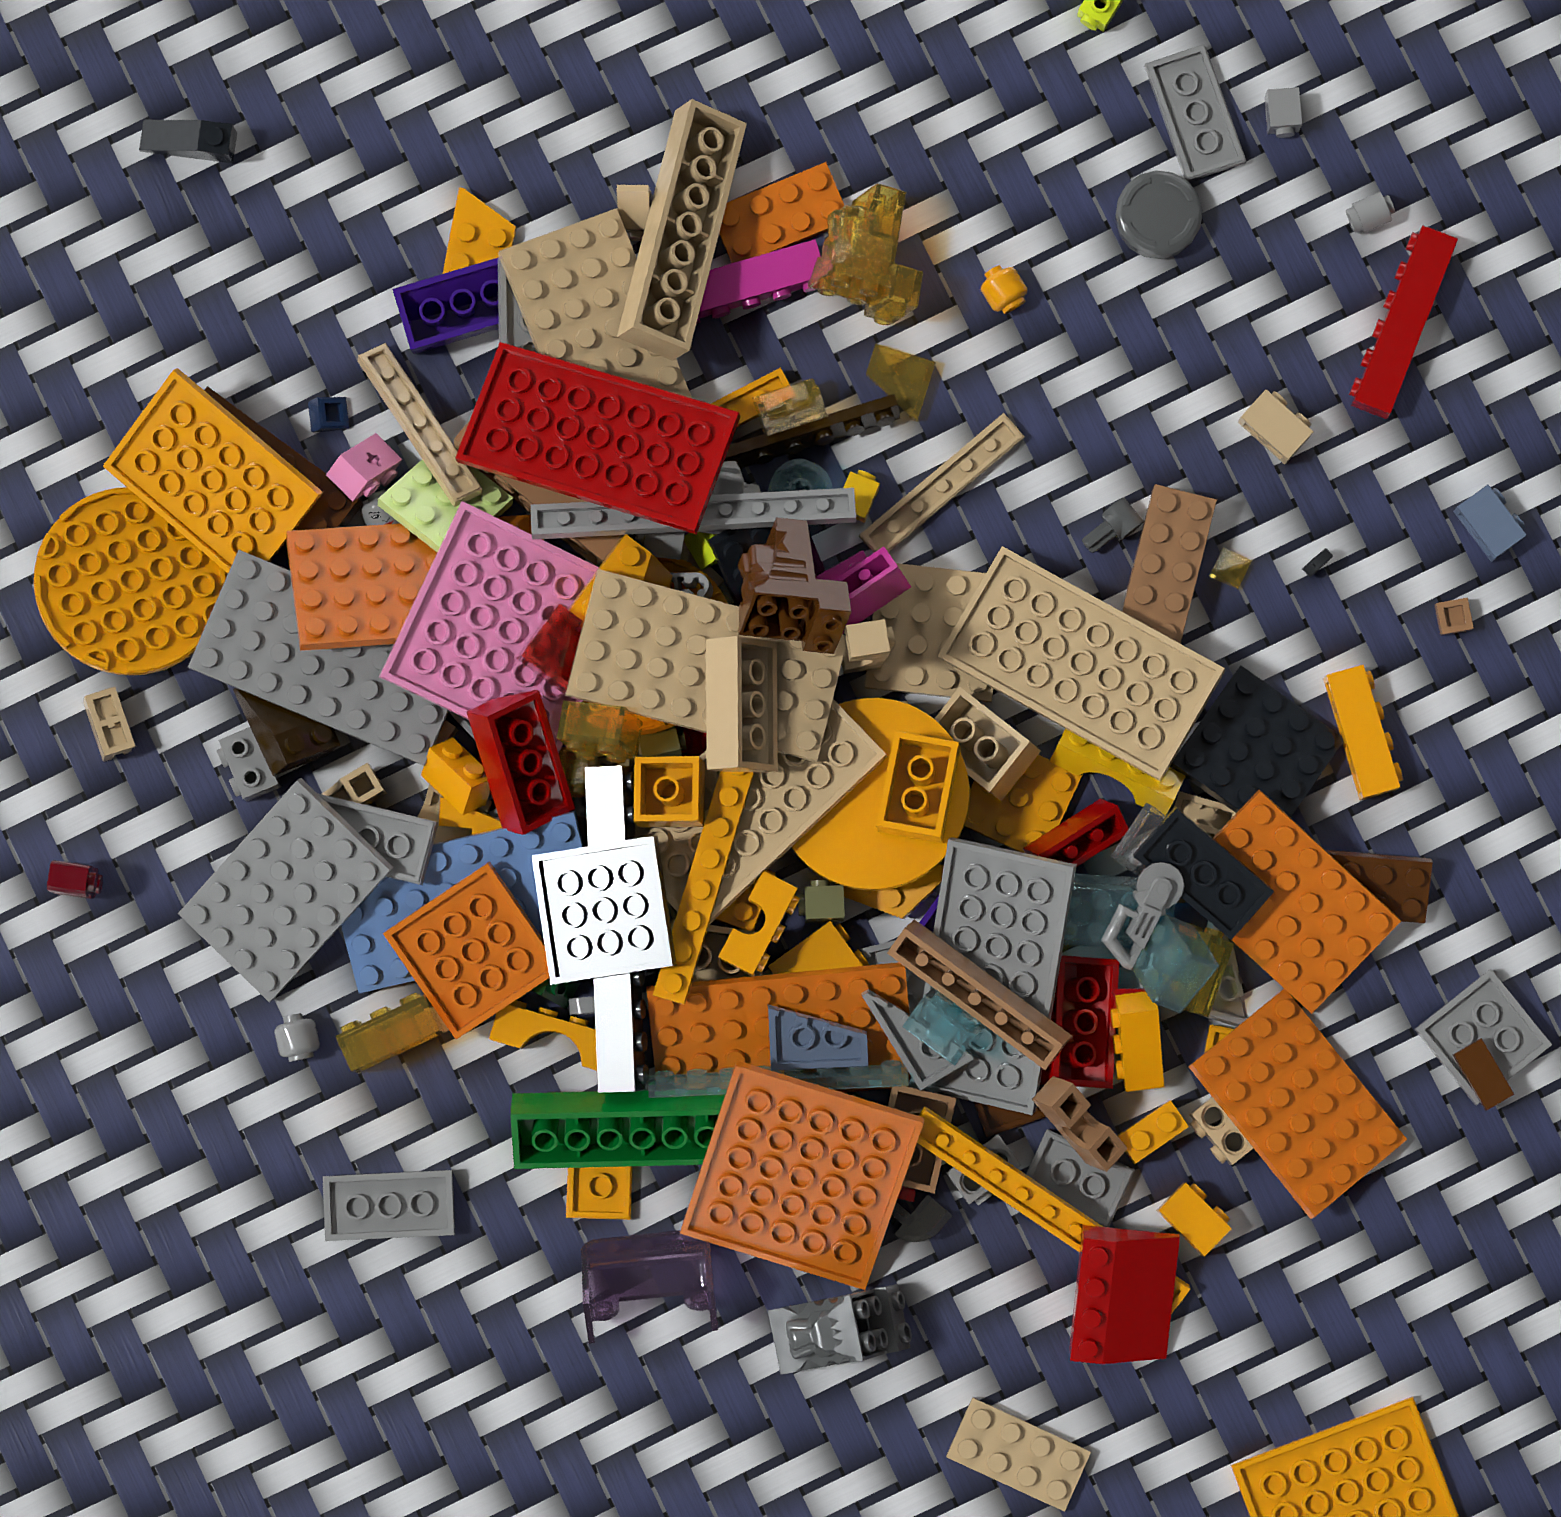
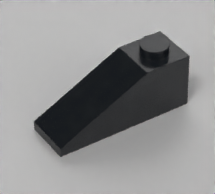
[139,120,237,164]

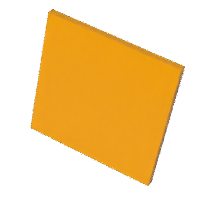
[1230,1397,1459,1517]

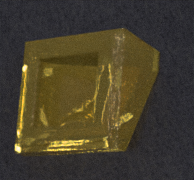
[1209,547,1252,589]

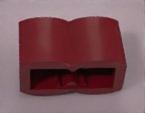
[47,860,103,899]

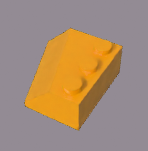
[564,534,673,628]

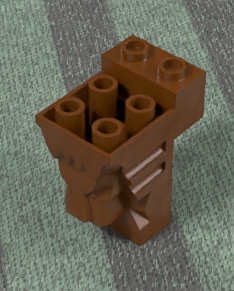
[738,517,852,654]

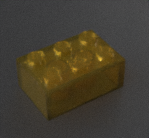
[335,993,445,1073]

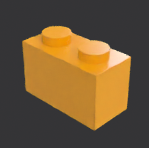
[421,737,491,815]
[1117,1100,1189,1164]
[1156,1183,1232,1256]

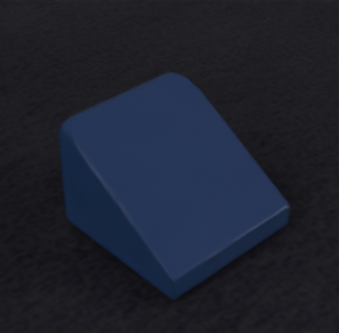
[308,397,349,432]

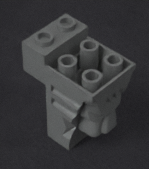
[768,1284,912,1375]

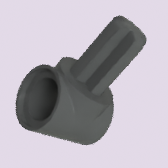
[1082,497,1144,553]

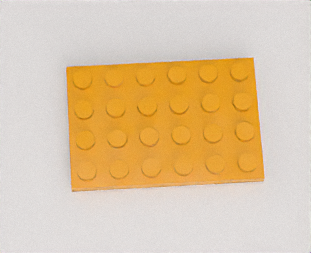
[103,368,323,573]

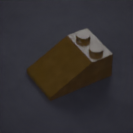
[233,688,341,776]

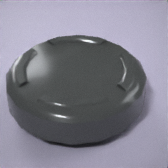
[1115,170,1203,259]

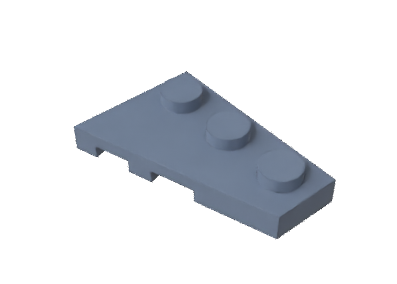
[768,1005,868,1070]

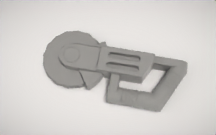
[1101,862,1184,970]

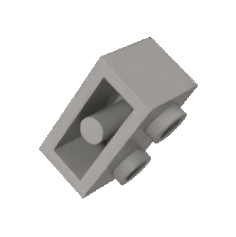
[217,727,282,801]

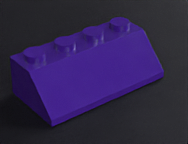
[392,258,499,354]

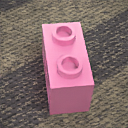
[326,433,403,502]

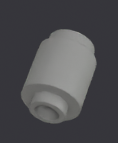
[1346,192,1395,233]

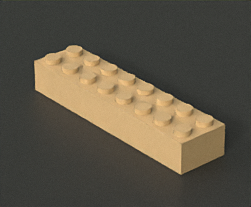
[617,99,747,361]

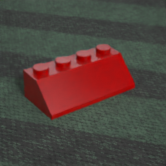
[466,690,575,835]
[1040,955,1119,1089]

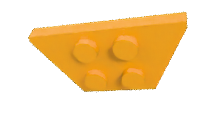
[442,187,516,274]
[844,864,944,919]

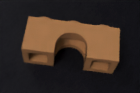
[1032,1076,1128,1172]

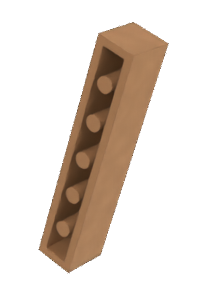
[887,919,1072,1070]

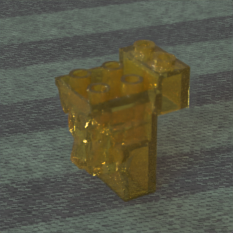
[808,183,923,325]

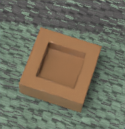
[1435,597,1474,636]

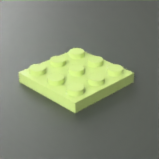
[377,459,513,552]

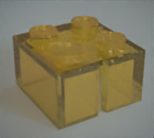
[557,700,643,763]

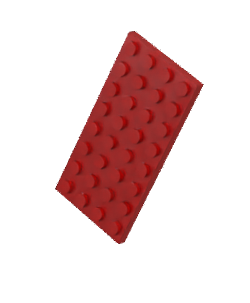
[455,342,741,535]

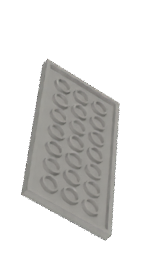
[188,550,449,766]
[909,837,1077,1115]

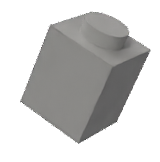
[1264,87,1302,138]

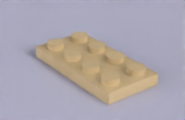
[946,1397,1091,1512]

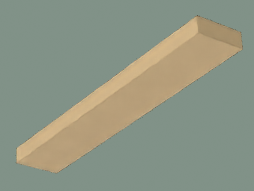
[358,343,482,507]
[859,413,1025,553]

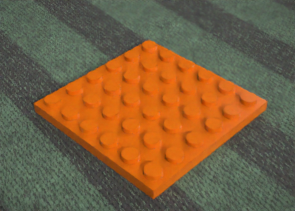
[680,1060,924,1290]

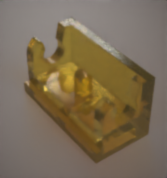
[753,378,828,436]

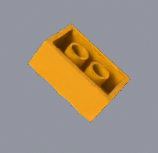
[876,731,961,843]

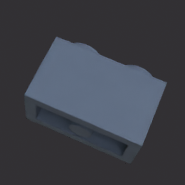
[1453,484,1526,562]

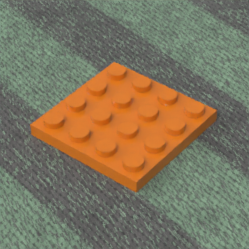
[383,861,549,1039]

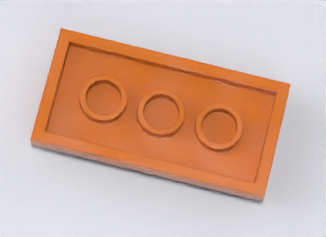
[719,162,850,263]

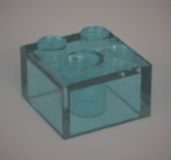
[1132,915,1219,1013]
[902,988,987,1066]

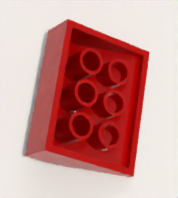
[1069,1225,1180,1364]

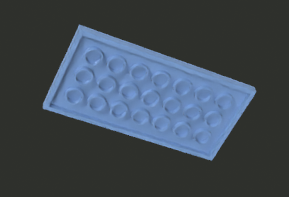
[341,811,585,993]

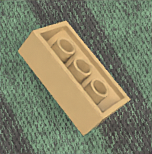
[705,636,778,772]

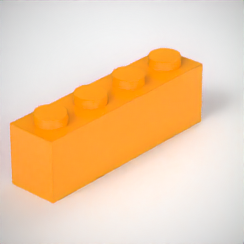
[1323,665,1403,800]

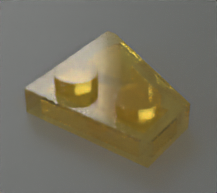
[866,344,936,422]

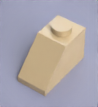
[617,185,653,241]

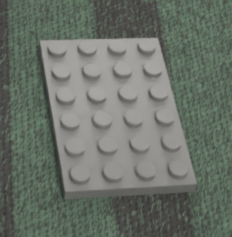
[178,778,394,1003]

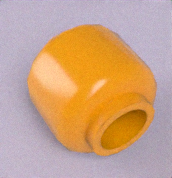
[980,265,1028,314]

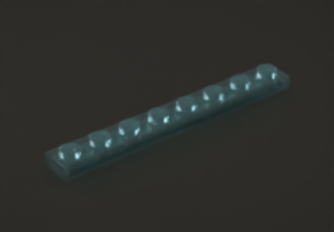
[648,1060,909,1098]

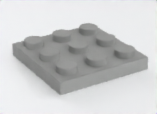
[1414,969,1552,1105]

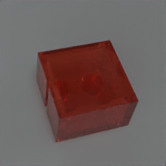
[516,603,583,697]

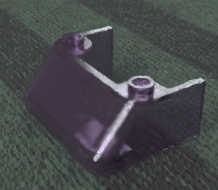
[581,1230,718,1344]

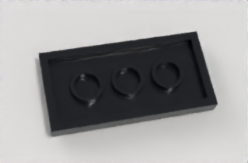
[1133,806,1274,940]

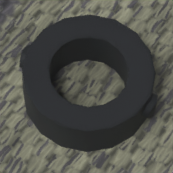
[1302,548,1333,577]

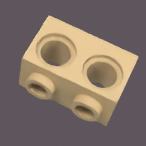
[1189,1097,1253,1165]

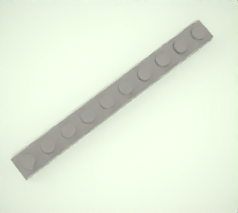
[531,488,856,540]

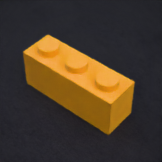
[1111,990,1164,1092]

